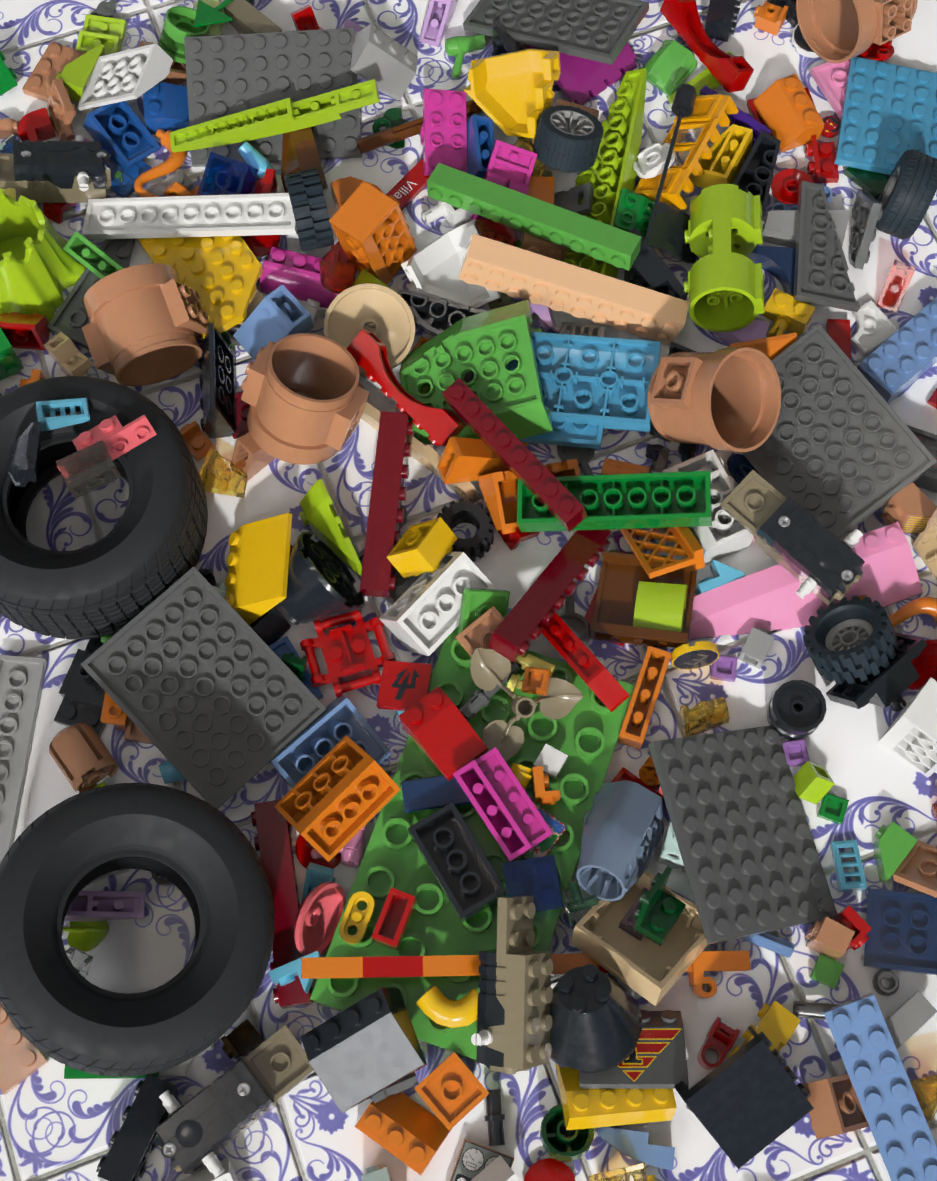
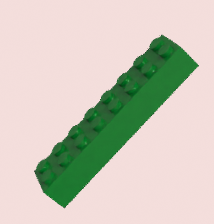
[517,471,712,532]

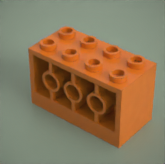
[329,181,417,285]
[274,735,401,862]

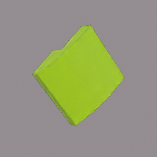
[76,14,128,55]
[633,581,687,632]

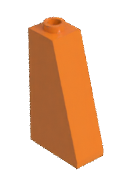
[437,437,510,484]

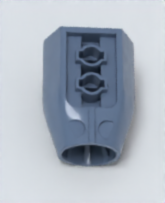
[576,780,664,901]

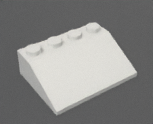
[77,43,173,110]

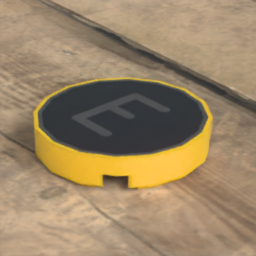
[671,641,720,670]

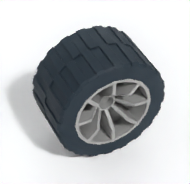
[532,105,604,173]

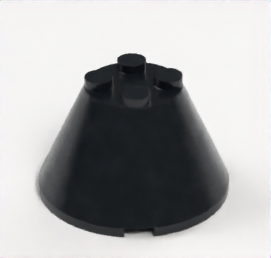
[277,532,365,625]
[550,964,642,1073]

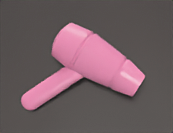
[310,825,366,867]

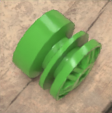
[158,6,210,64]

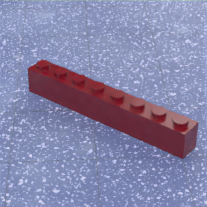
[442,378,587,532]
[360,411,414,598]
[488,529,612,662]
[251,799,313,1009]

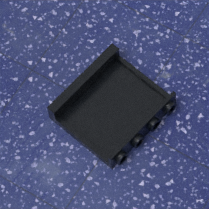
[674,1026,814,1169]

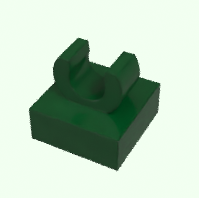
[281,652,307,683]

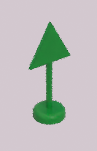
[194,0,254,28]

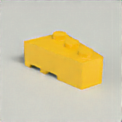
[689,124,753,188]
[727,1001,801,1059]

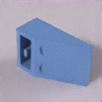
[233,284,314,361]

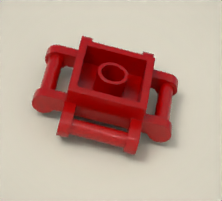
[300,610,396,698]

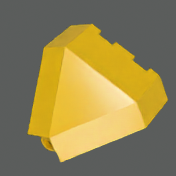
[464,49,561,139]

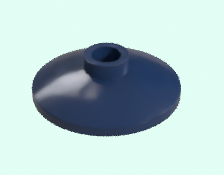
[727,454,760,484]

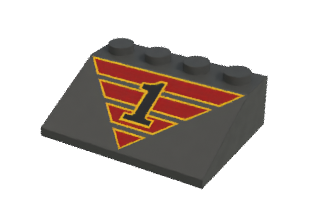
[578,1010,689,1089]

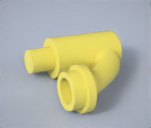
[507,654,556,692]

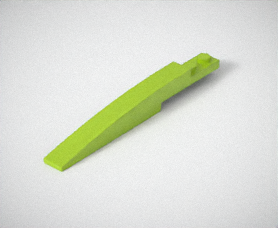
[170,79,380,153]

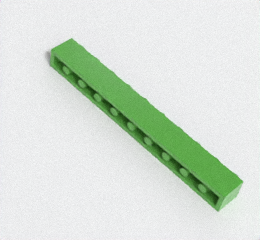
[427,163,642,271]

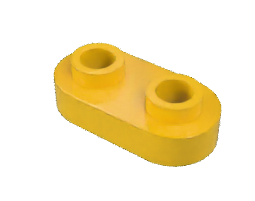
[339,891,375,944]

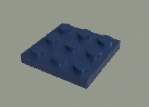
[863,888,937,975]

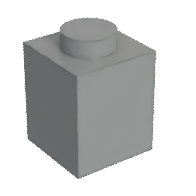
[738,627,775,669]

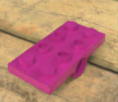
[420,88,467,176]
[471,140,538,239]

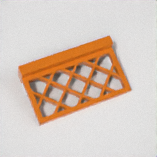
[620,527,705,579]

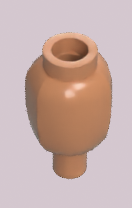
[0,118,20,139]

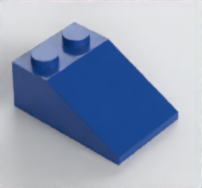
[143,82,189,135]
[83,101,161,168]

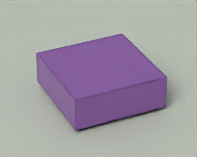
[710,655,738,682]
[782,739,810,767]

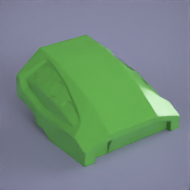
[641,40,698,98]

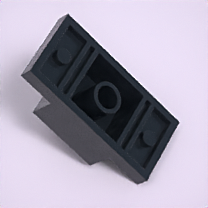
[623,228,688,300]
[826,632,927,712]
[54,637,106,738]

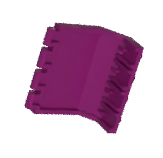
[526,43,637,106]

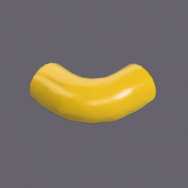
[416,986,479,1028]

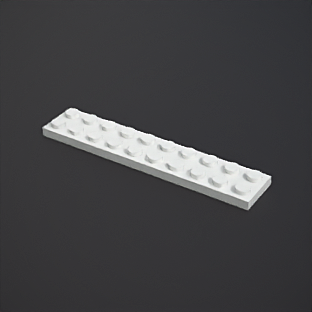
[82,193,297,240]

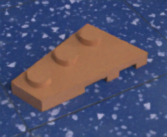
[0,1003,49,1095]

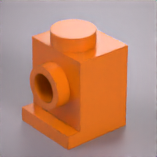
[753,1,788,36]

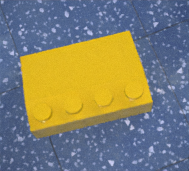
[224,513,292,625]
[555,1063,677,1130]

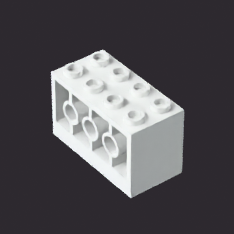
[662,450,754,565]
[379,552,495,656]
[879,678,937,778]

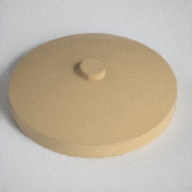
[324,283,415,375]

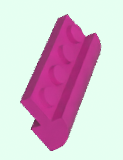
[260,247,356,309]
[453,747,553,862]

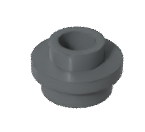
[872,969,899,996]

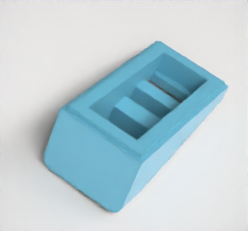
[36,397,90,431]
[831,840,867,893]

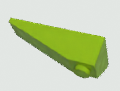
[299,479,362,576]

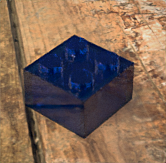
[197,152,258,196]
[501,855,563,912]

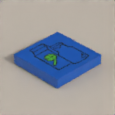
[109,156,152,198]

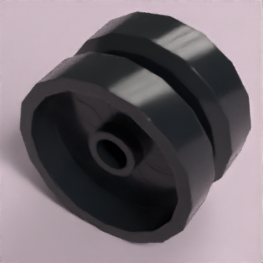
[766,680,827,741]

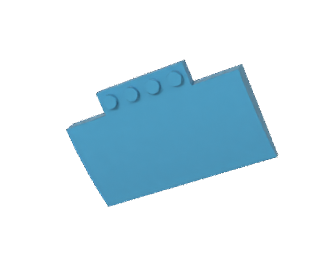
[471,332,661,449]

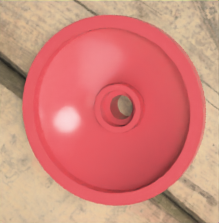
[294,882,346,956]

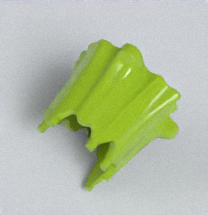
[0,189,86,322]

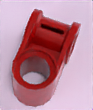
[697,1016,741,1070]

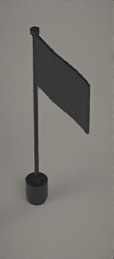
[640,84,697,264]

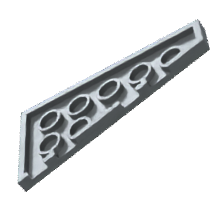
[793,181,861,312]
[47,239,136,350]

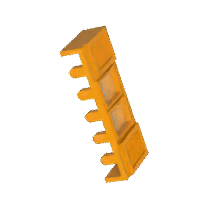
[634,94,739,209]

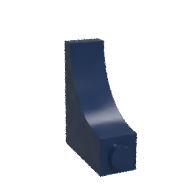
[746,245,810,304]

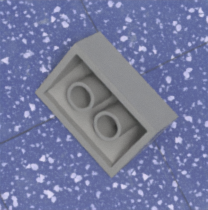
[350,24,418,101]

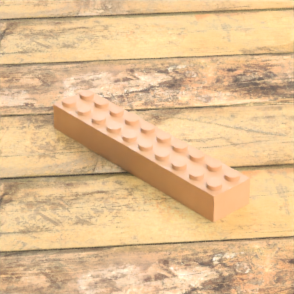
[458,234,689,345]

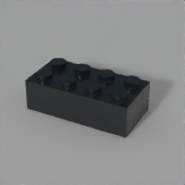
[408,802,507,923]

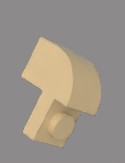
[43,332,93,376]

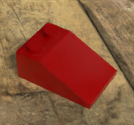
[399,686,488,781]

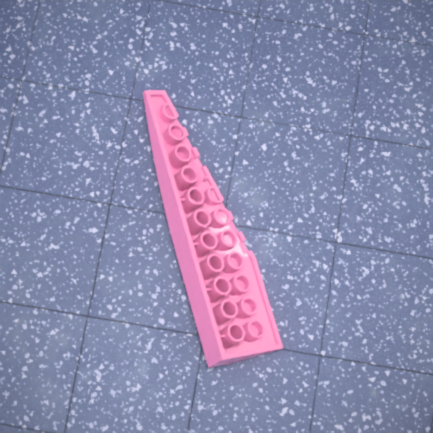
[688,522,923,640]

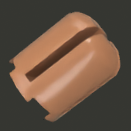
[49,722,119,793]

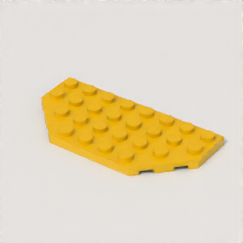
[137,236,263,340]

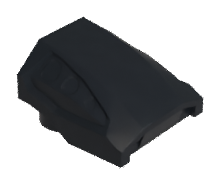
[6,422,41,487]

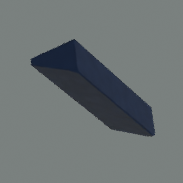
[401,776,472,813]

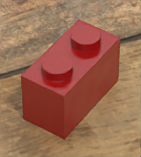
[371,887,417,951]

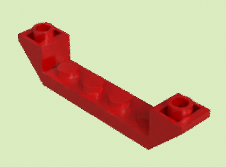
[541,611,630,712]

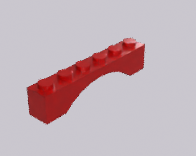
[660,0,754,93]
[346,329,466,446]

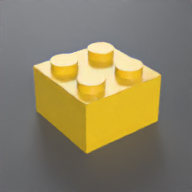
[387,517,457,578]

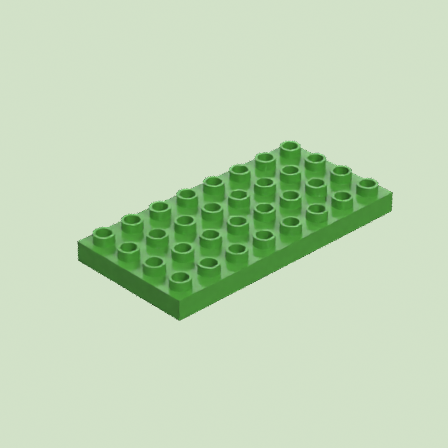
[310,627,635,1064]

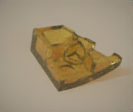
[199,449,248,498]
[679,697,730,737]

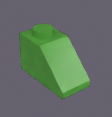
[873,821,918,883]

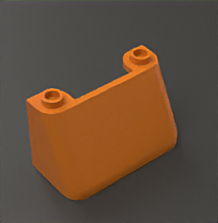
[478,459,580,534]

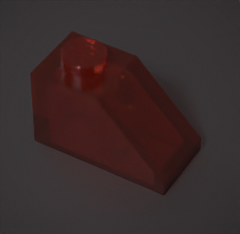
[876,260,916,314]

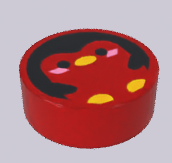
[821,116,840,138]

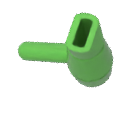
[445,34,486,79]

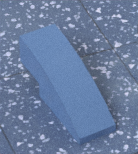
[594,1127,675,1170]

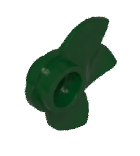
[372,108,409,149]

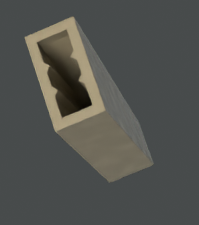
[224,0,282,34]

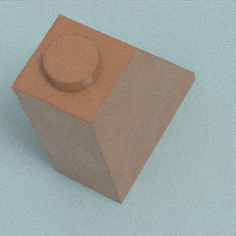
[229,432,275,483]

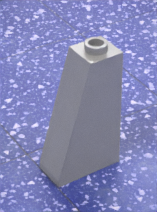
[762,210,851,248]

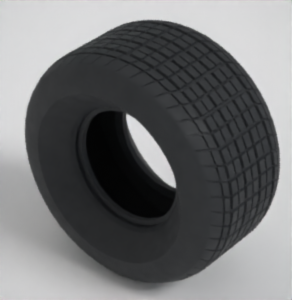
[0,376,208,639]
[0,783,275,1077]

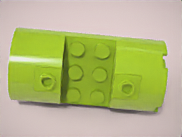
[684,184,764,332]

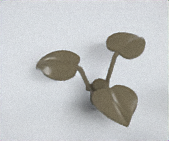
[470,647,583,762]

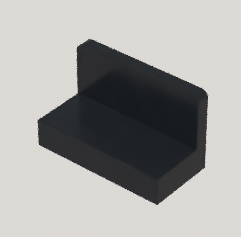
[249,606,291,646]

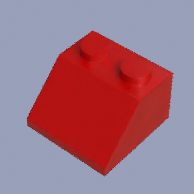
[0,312,50,350]

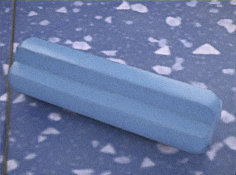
[744,932,795,958]

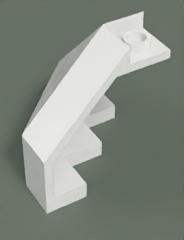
[401,219,501,308]

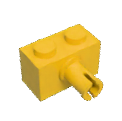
[762,288,816,337]

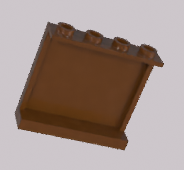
[590,550,698,649]

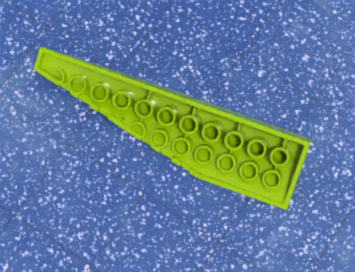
[559,68,647,279]

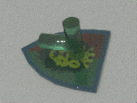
[555,867,599,927]

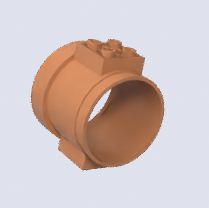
[796,0,918,64]
[81,263,209,387]
[241,333,370,465]
[648,347,781,452]

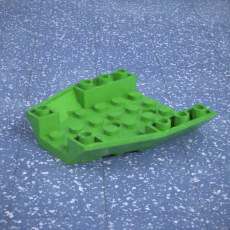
[399,300,553,444]

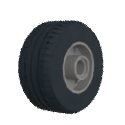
[875,149,937,240]

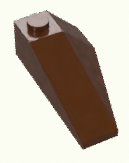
[281,127,328,193]

